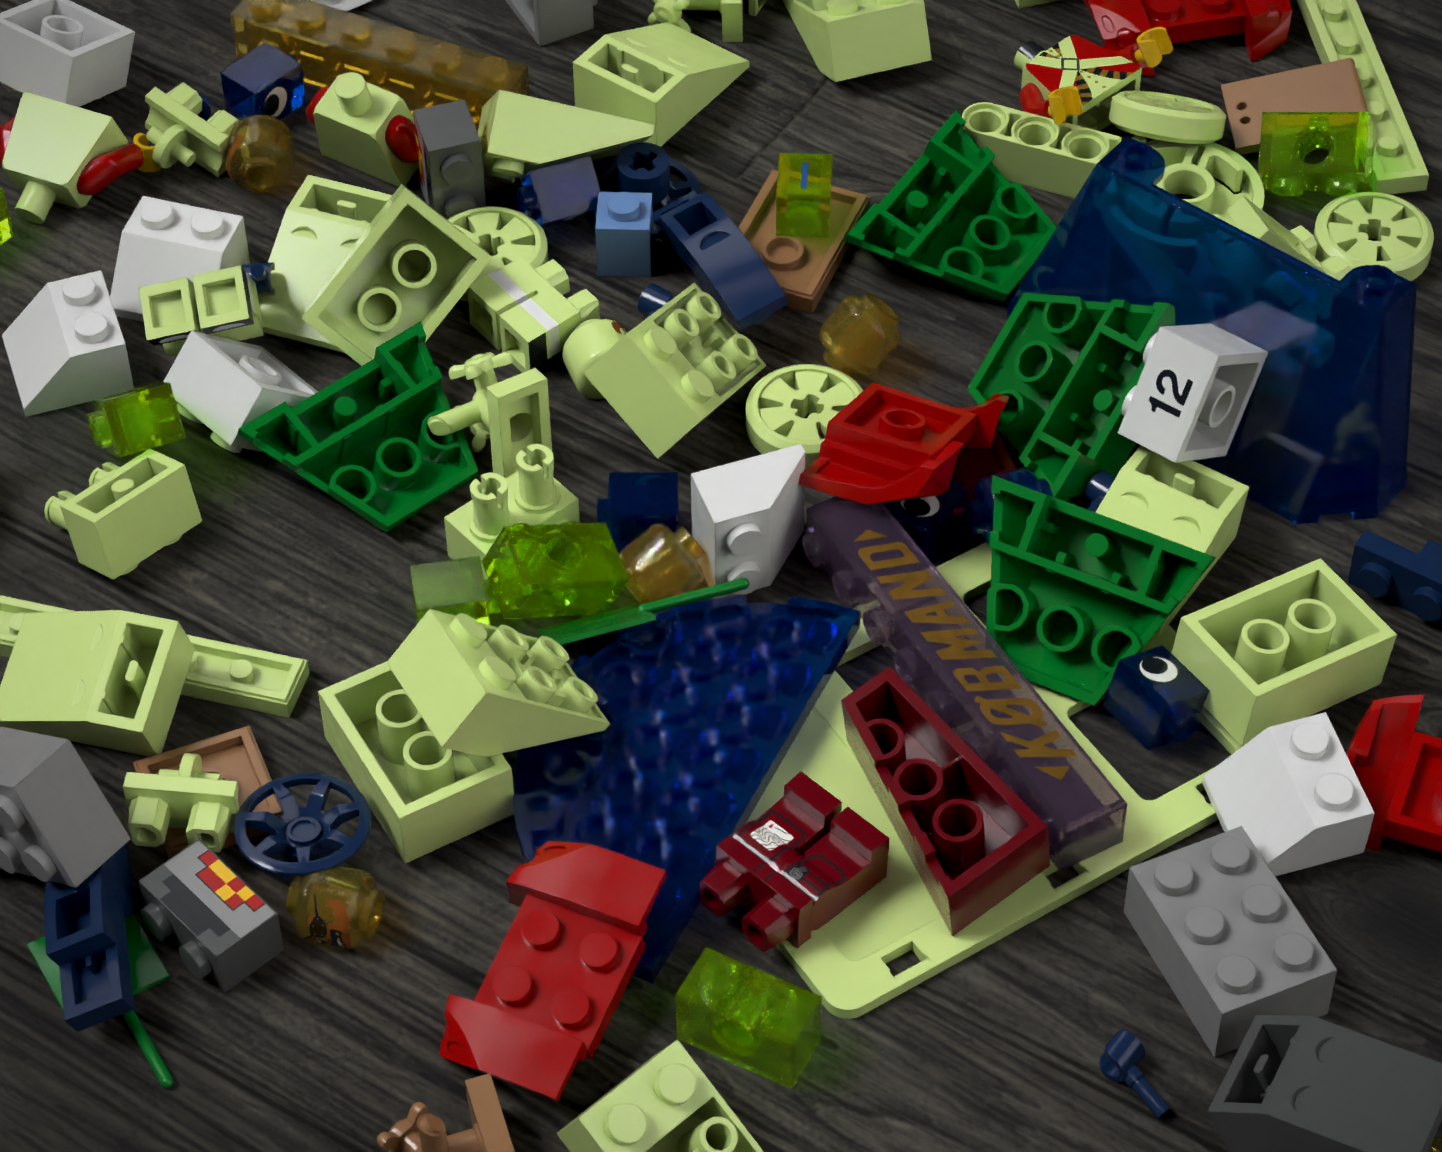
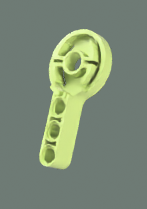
[962,102,1265,265]

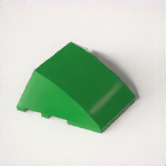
[844,111,1060,301]
[967,293,1175,501]
[238,321,479,532]
[984,475,1216,706]

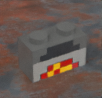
[413,99,486,219]
[139,839,284,993]

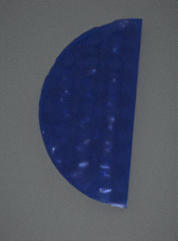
[513,595,861,984]

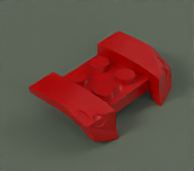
[1083,0,1292,77]
[798,382,1009,505]
[1346,695,1442,853]
[439,841,667,1102]

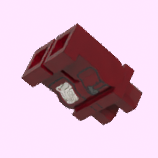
[699,771,890,953]

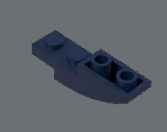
[653,190,789,330]
[1347,530,1442,627]
[44,806,135,1032]

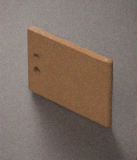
[1221,58,1372,155]

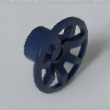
[587,142,701,237]
[234,773,371,886]

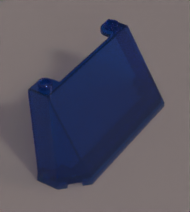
[1007,136,1417,524]

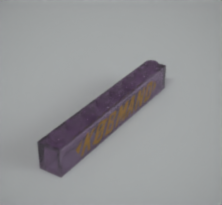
[802,496,1127,871]

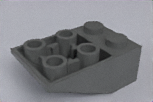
[1207,1014,1442,1152]

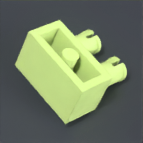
[444,444,581,595]
[44,448,202,580]

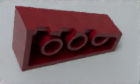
[841,666,1050,936]

